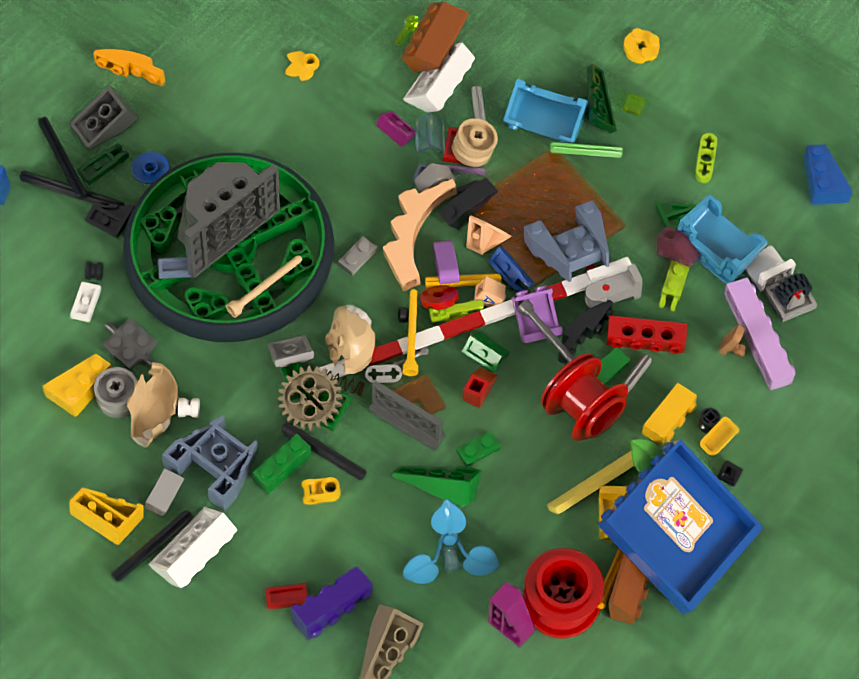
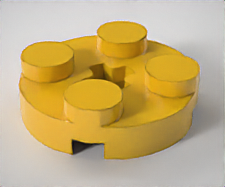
[623,28,660,64]

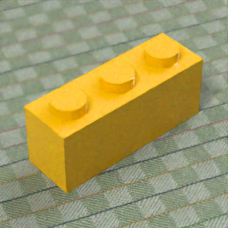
[642,383,697,447]

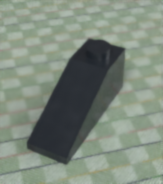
[439,177,498,230]

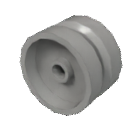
[94,367,137,418]

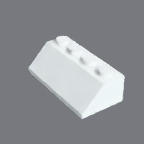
[403,43,475,113]
[148,507,237,588]

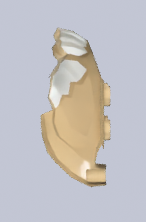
[325,305,375,374]
[127,362,178,447]

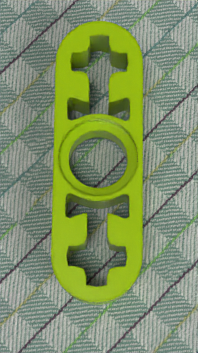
[695,133,718,183]

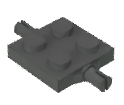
[102,318,158,371]

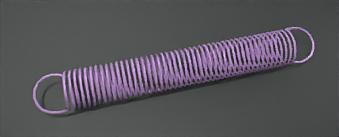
[440,164,491,176]

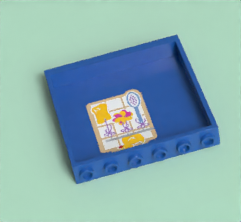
[598,439,764,615]

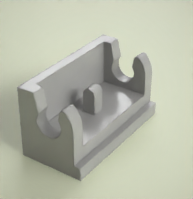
[144,468,184,516]

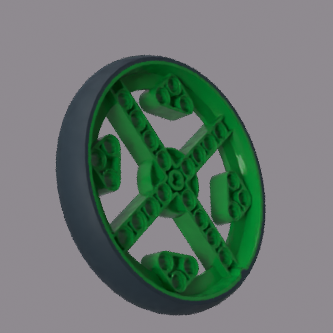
[123,153,334,342]

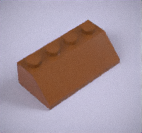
[401,2,469,72]
[609,554,651,625]

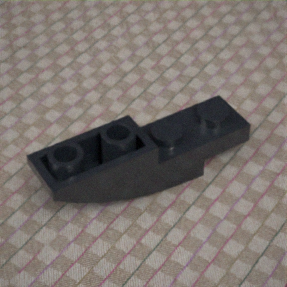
[558,300,614,364]

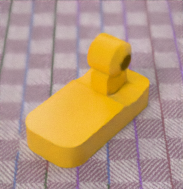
[700,417,739,456]

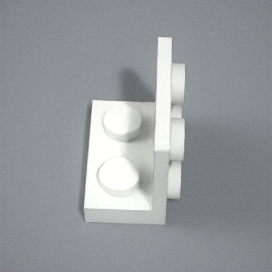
[745,246,796,292]

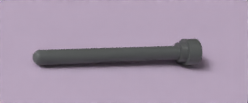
[517,299,575,362]

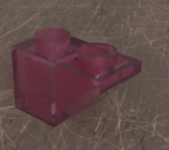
[657,226,700,267]

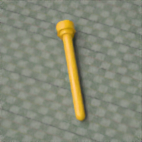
[402,289,418,376]

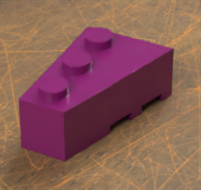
[488,582,535,648]

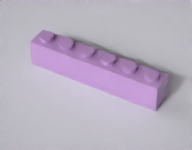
[724,277,795,391]

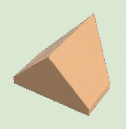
[466,216,512,255]

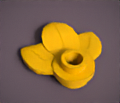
[285,51,320,81]

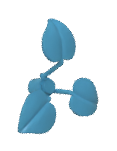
[403,499,500,584]

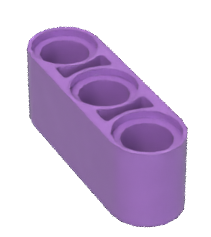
[433,240,459,284]

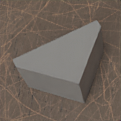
[414,163,456,193]

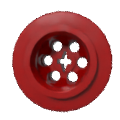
[541,353,628,441]
[523,548,604,639]

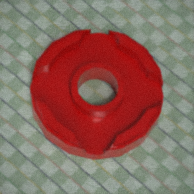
[420,285,459,310]

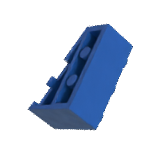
[803,144,853,205]

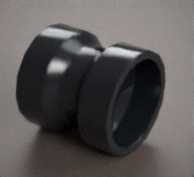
[698,407,720,434]

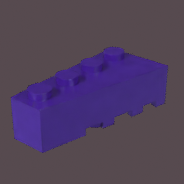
[291,566,373,640]

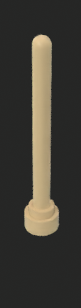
[226,255,302,318]

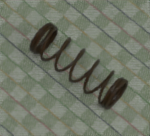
[326,370,365,397]

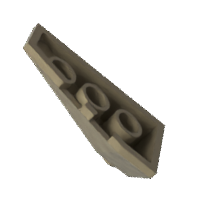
[360,605,424,679]

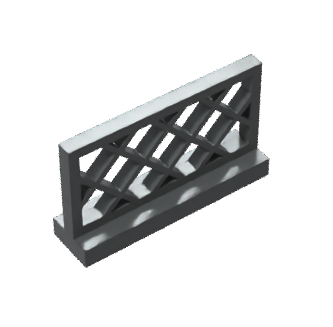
[369,381,446,451]

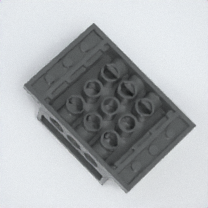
[177,162,280,278]

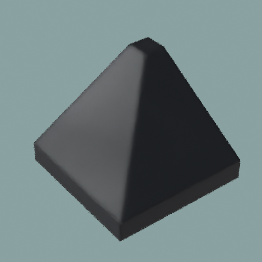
[717,460,744,487]

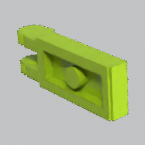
[659,260,690,312]

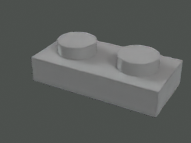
[338,237,377,276]

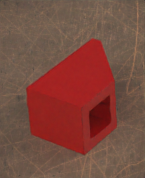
[463,367,498,408]

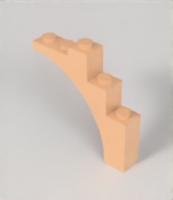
[383,179,457,292]

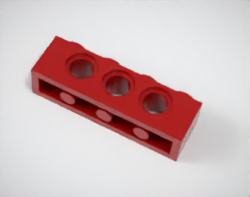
[606,316,687,354]

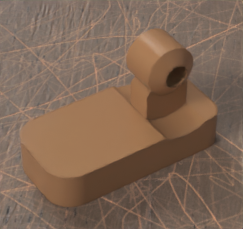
[718,324,746,357]

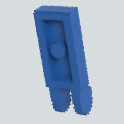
[488,247,535,292]

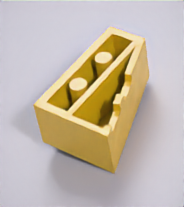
[42,354,112,417]
[69,487,144,545]

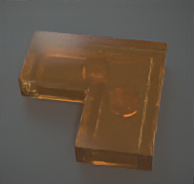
[392,374,446,414]

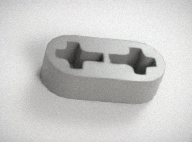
[365,364,402,383]

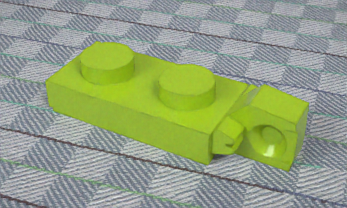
[429,300,484,323]

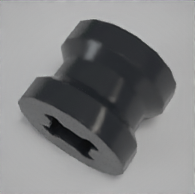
[85,261,104,281]

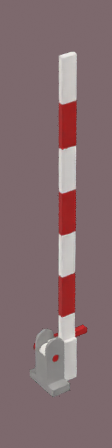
[314,257,643,380]

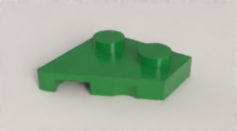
[655,201,697,235]

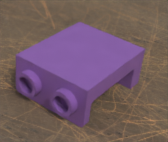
[511,285,563,343]

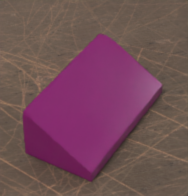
[376,111,418,147]

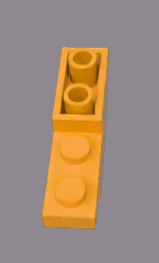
[93,49,166,86]

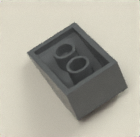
[70,86,139,150]

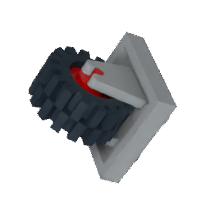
[764,273,817,322]

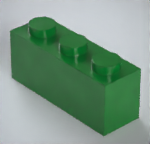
[253,434,312,495]

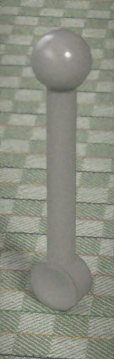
[392,347,428,369]

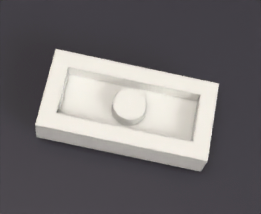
[70,282,101,322]

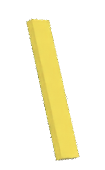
[547,451,634,514]

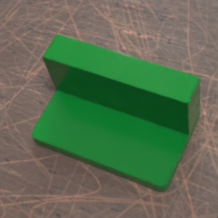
[462,332,510,373]

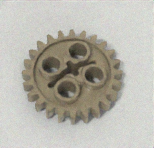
[278,366,343,431]

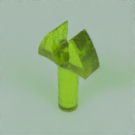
[394,14,419,46]

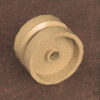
[452,119,498,167]

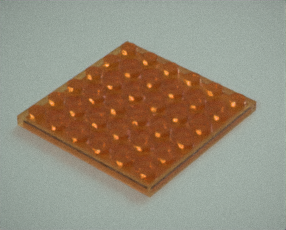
[474,150,625,286]

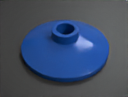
[132,152,169,184]

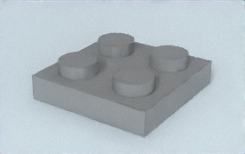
[268,335,314,367]

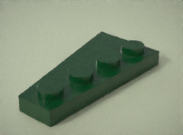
[587,63,617,134]

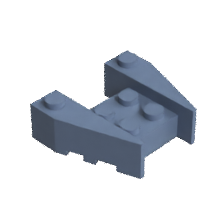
[524,200,609,282]
[162,416,258,511]

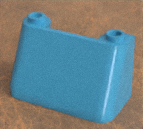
[503,79,589,143]
[675,194,768,284]

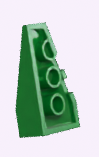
[392,467,482,507]

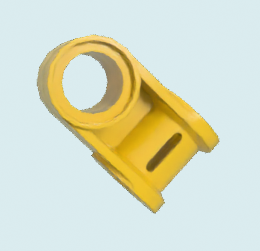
[301,477,341,505]

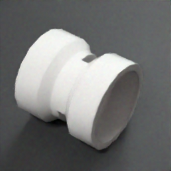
[178,398,200,418]

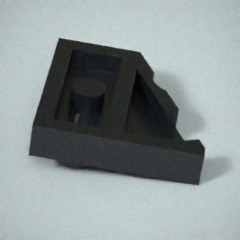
[85,204,135,239]

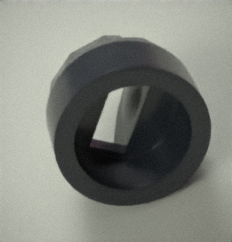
[398,307,409,323]

